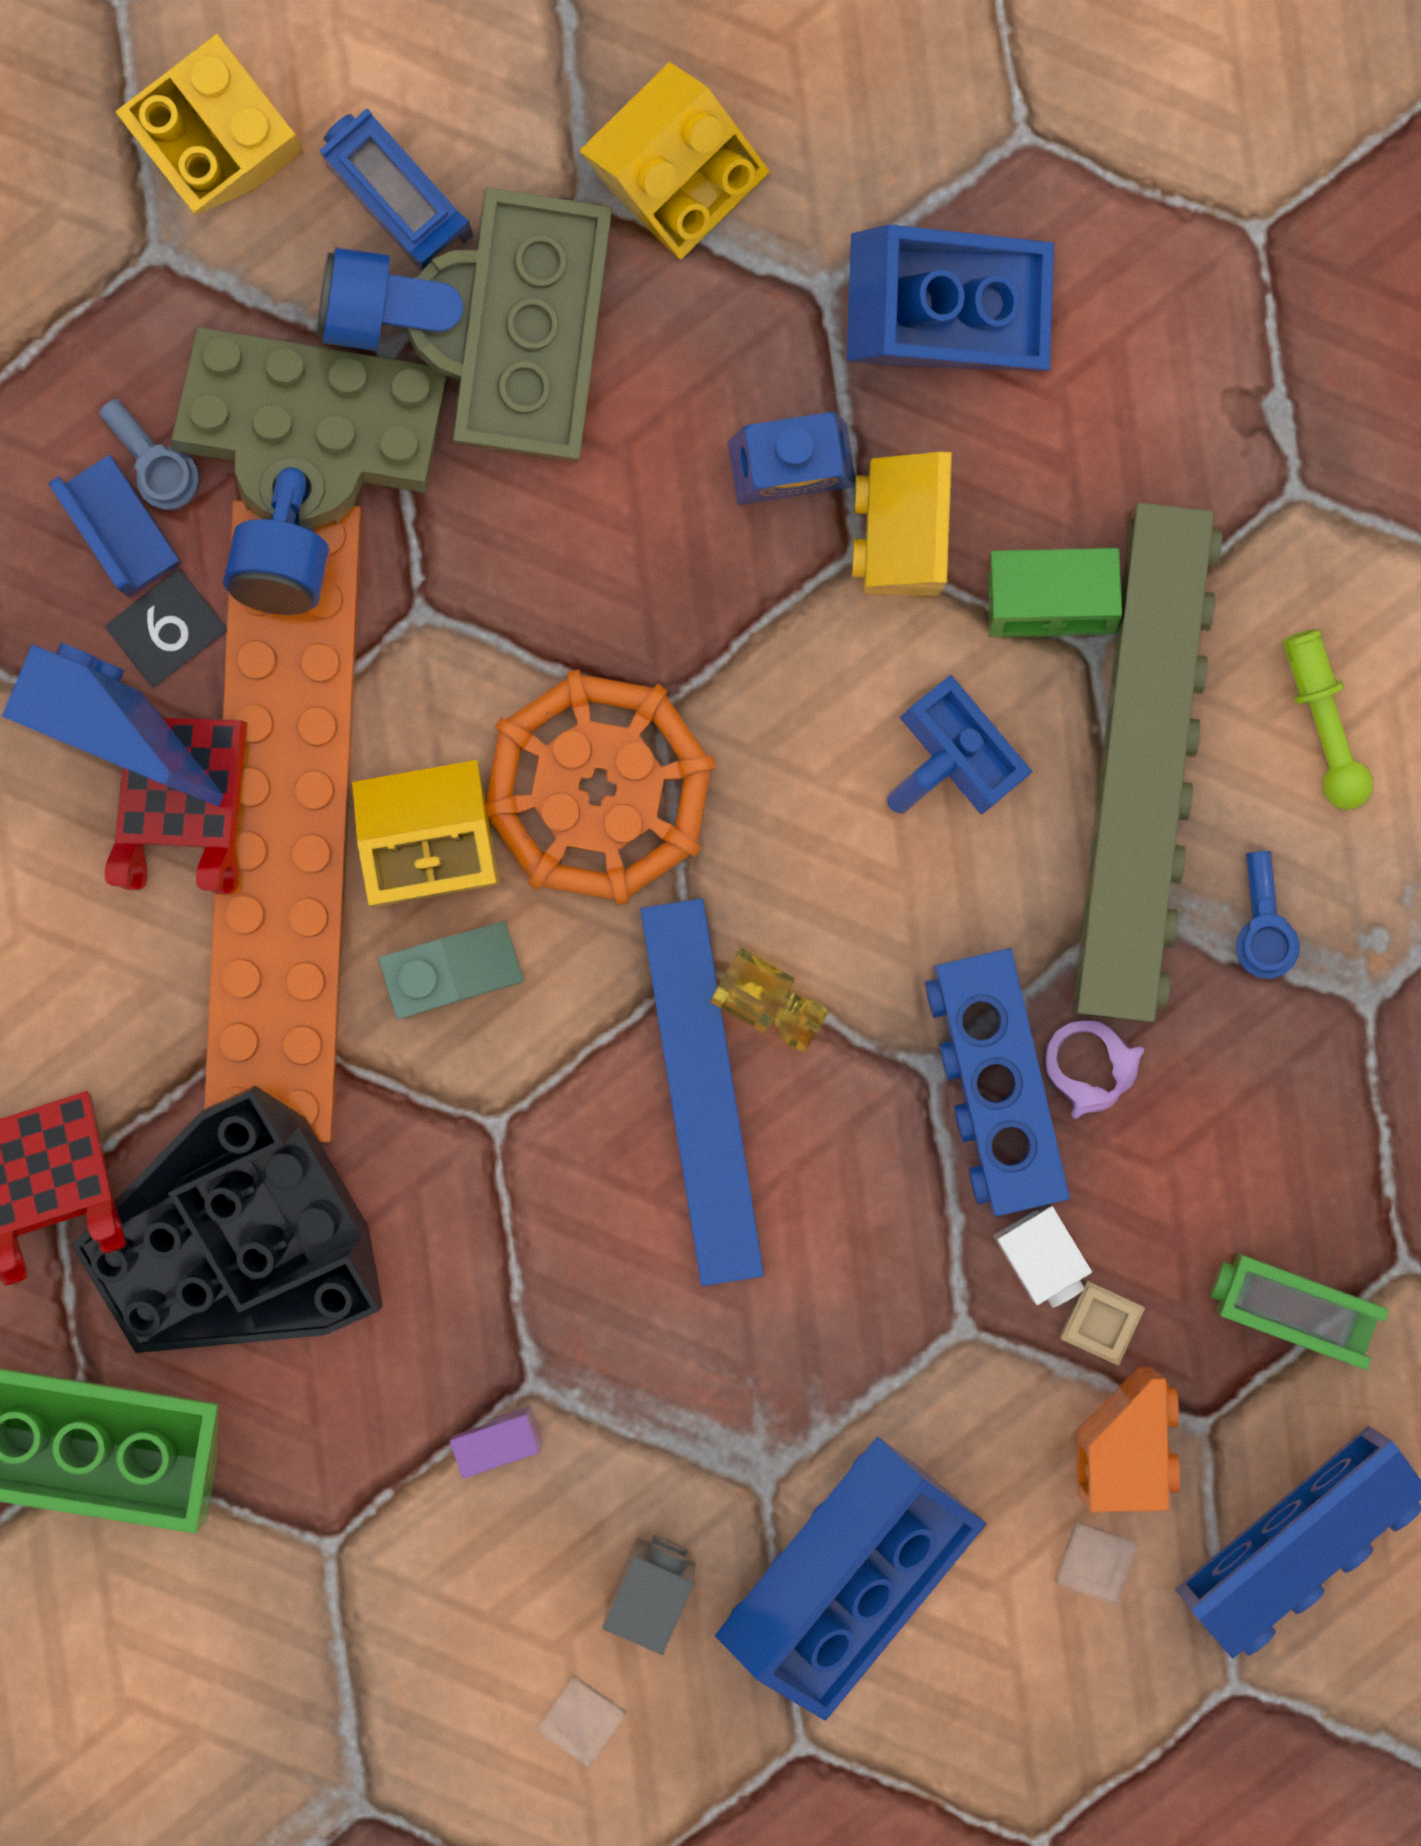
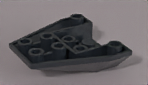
[71,1085,383,1353]

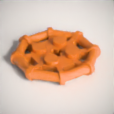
[485,669,717,906]

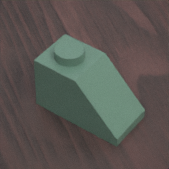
[378,921,524,1019]

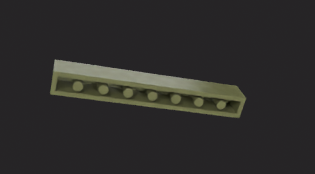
[1072,502,1222,1022]

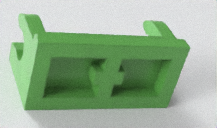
[988,548,1122,637]

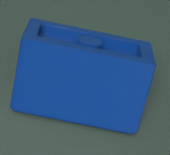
[48,454,182,598]

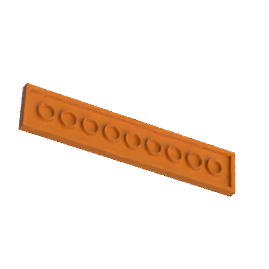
[204,500,362,1142]

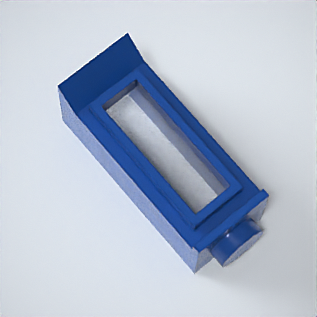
[319,108,473,272]

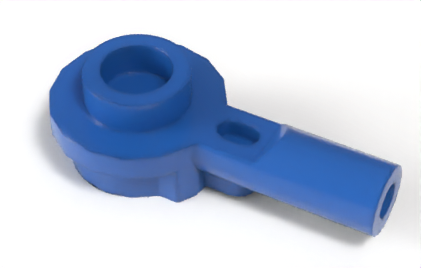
[1235,851,1300,979]

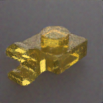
[710,947,828,1052]

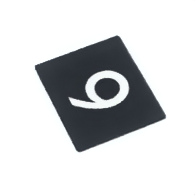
[105,569,226,687]

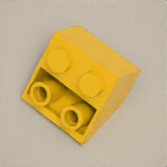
[115,33,304,216]
[579,62,770,260]
[352,759,500,908]

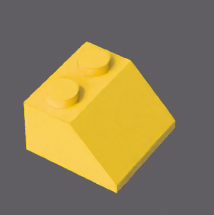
[852,452,952,597]

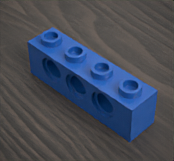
[924,948,1070,1217]

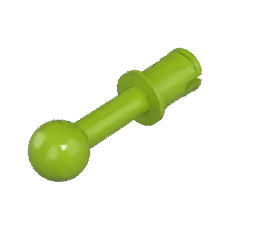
[1281,629,1373,810]

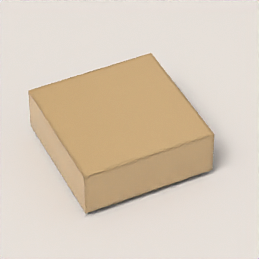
[1059,1280,1145,1366]

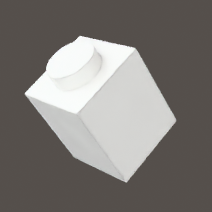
[993,1204,1092,1308]

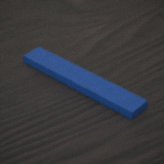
[640,898,764,1286]

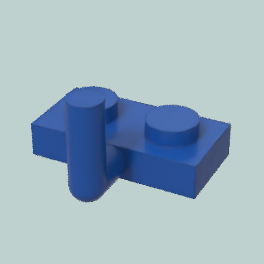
[887,675,1033,815]

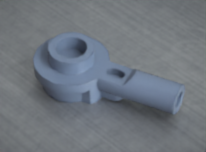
[99,398,201,511]

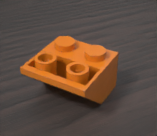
[1076,1366,1180,1512]

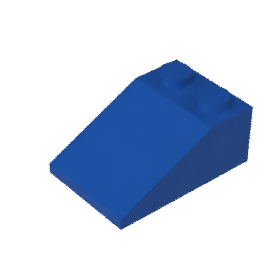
[847,224,1054,371]
[2,642,224,807]

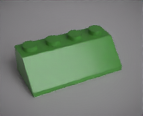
[0,1368,219,1534]

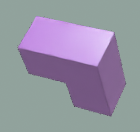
[450,1406,543,1479]

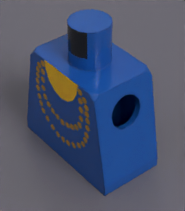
[728,412,856,505]

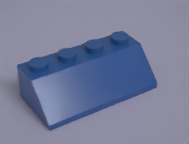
[1175,1426,1421,1659]
[714,1436,987,1721]

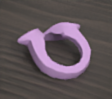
[1044,1019,1144,1119]

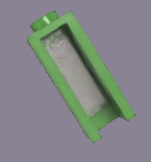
[1210,1252,1389,1370]

